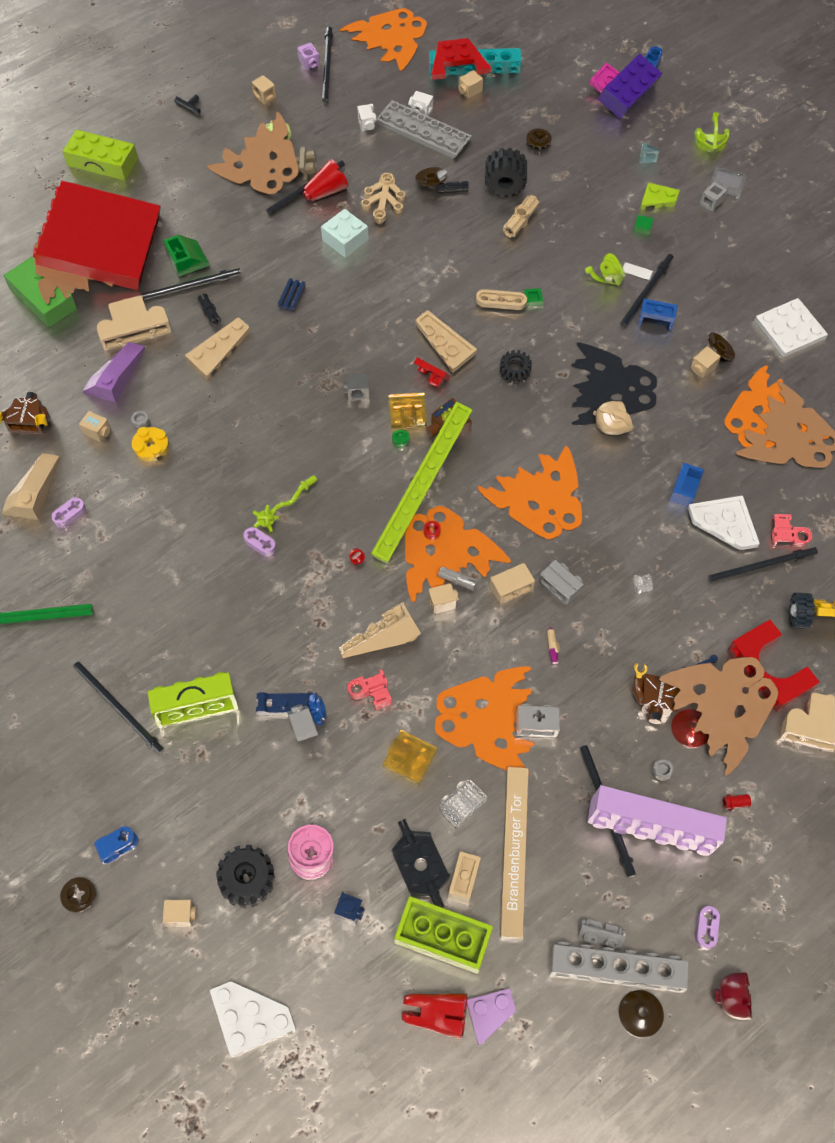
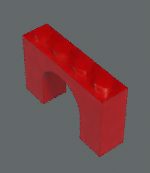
[728,619,820,712]

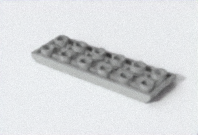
[376,100,472,158]

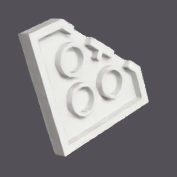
[688,496,760,550]
[210,981,296,1058]

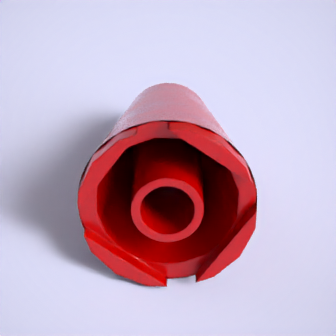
[302,159,349,202]

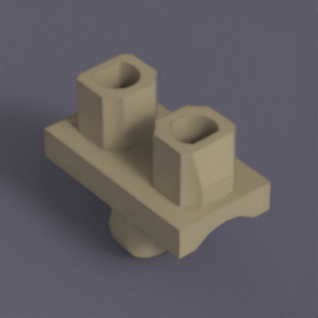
[296,147,317,180]

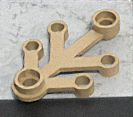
[361,173,405,224]

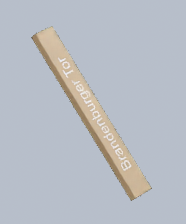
[501,767,528,939]

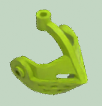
[695,112,730,153]
[585,253,625,286]

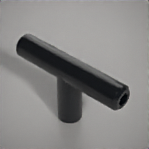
[174,94,201,115]

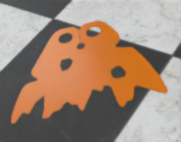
[340,8,427,71]
[724,365,831,448]
[477,446,582,539]
[405,506,511,602]
[435,666,535,775]

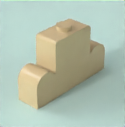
[97,296,171,351]
[780,693,835,752]

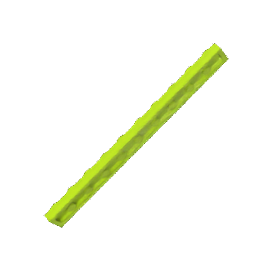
[371,401,472,564]

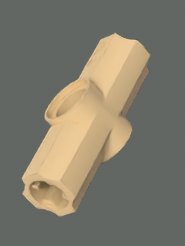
[503,195,540,238]

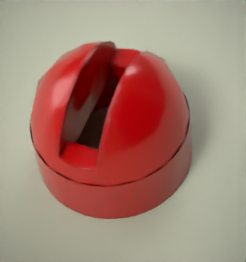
[349,548,365,564]

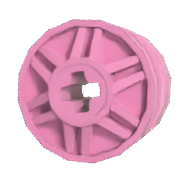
[288,825,333,880]

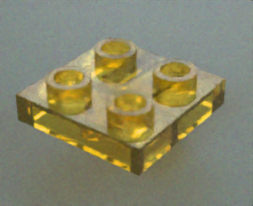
[389,393,427,429]
[382,730,438,786]

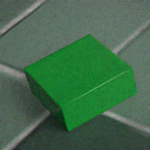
[634,215,653,234]
[523,288,543,307]

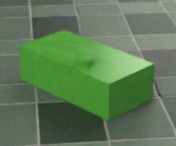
[3,257,77,327]

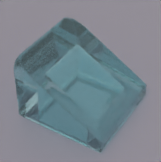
[640,143,659,163]

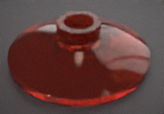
[671,709,709,748]

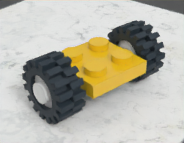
[789,593,835,628]

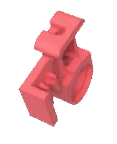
[771,514,812,546]
[347,670,392,710]

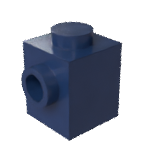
[334,893,365,926]

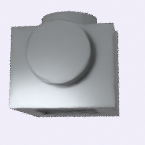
[700,181,727,212]

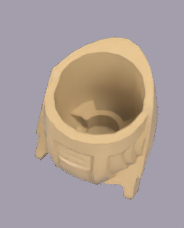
[593,401,633,435]

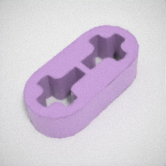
[51,498,86,528]
[243,527,276,556]
[696,906,720,950]

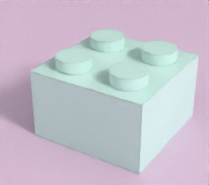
[321,209,369,258]

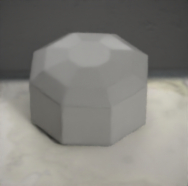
[131,411,150,429]
[652,759,674,781]

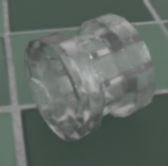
[633,574,653,594]

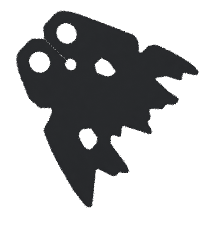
[571,342,657,425]

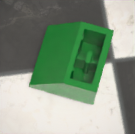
[163,234,210,277]

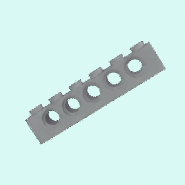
[550,942,688,992]

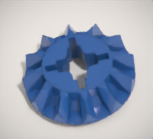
[309,693,327,726]

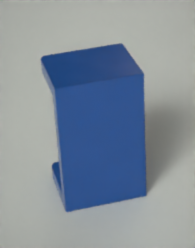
[638,299,678,331]
[670,462,704,507]

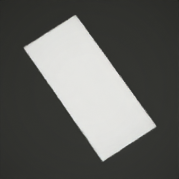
[623,262,653,280]

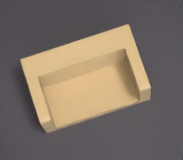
[489,563,535,604]
[448,851,481,905]

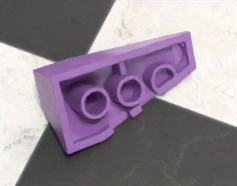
[83,342,145,403]

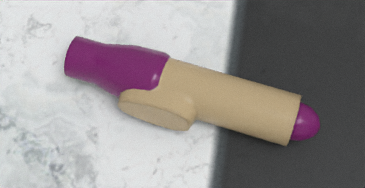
[547,627,560,664]

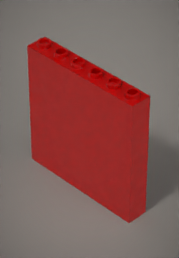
[33,180,161,290]

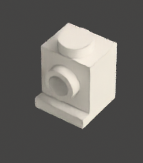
[408,91,433,116]
[357,104,376,132]

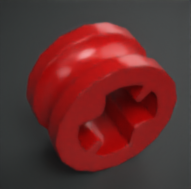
[424,521,441,540]

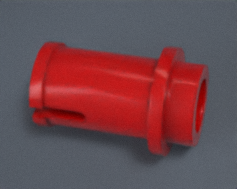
[722,794,751,811]

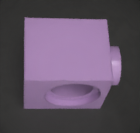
[297,42,320,71]

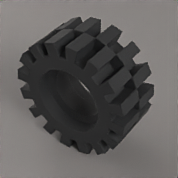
[500,350,532,384]

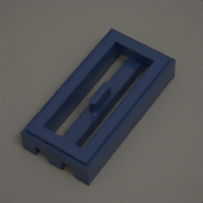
[278,278,306,311]

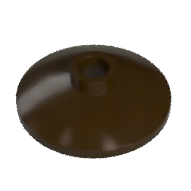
[415,167,447,187]
[707,332,735,360]
[619,990,664,1038]

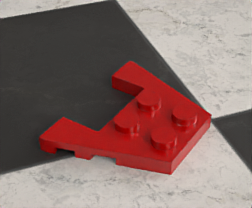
[432,38,491,80]

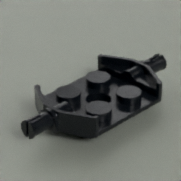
[392,819,450,908]

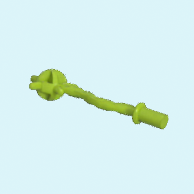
[253,475,317,532]

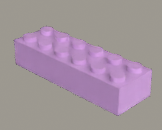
[587,785,727,855]

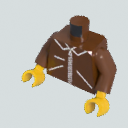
[0,392,51,434]
[632,663,680,724]

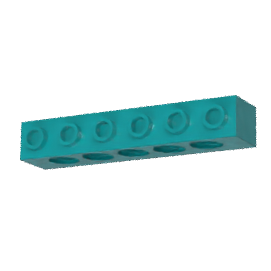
[429,48,522,76]

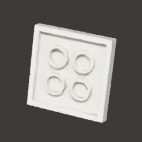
[754,298,828,357]

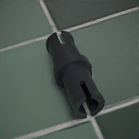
[197,293,221,326]

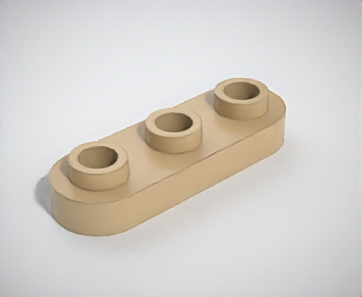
[476,289,527,310]

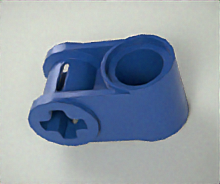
[645,46,663,69]
[94,826,139,864]

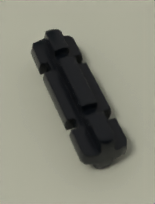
[437,181,469,192]

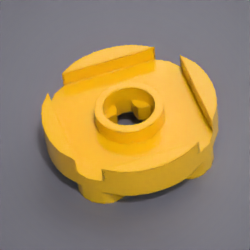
[131,427,169,461]

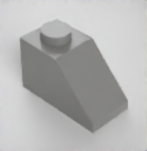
[287,704,318,742]

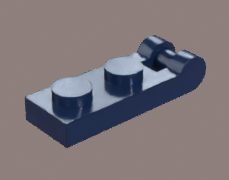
[256,692,313,715]

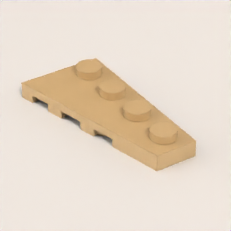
[415,310,477,373]
[185,317,250,380]

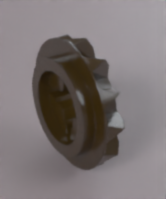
[526,128,552,149]
[60,877,96,913]

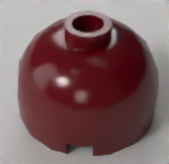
[715,972,752,1020]

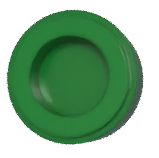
[392,429,410,448]

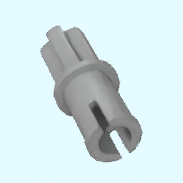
[438,567,477,591]

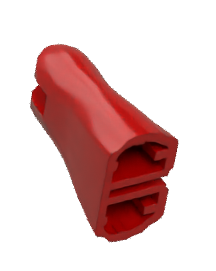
[402,993,468,1040]

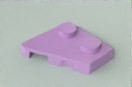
[467,988,516,1046]

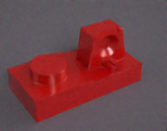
[414,357,451,388]

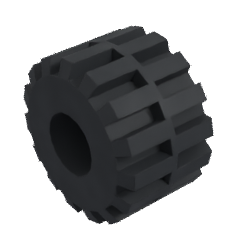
[485,148,527,197]
[216,845,274,908]

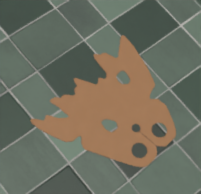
[207,112,298,194]
[33,242,113,304]
[736,382,835,468]
[659,657,778,776]

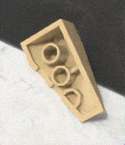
[2,453,60,520]
[339,602,421,658]

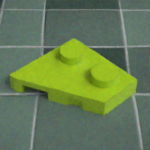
[640,182,680,210]

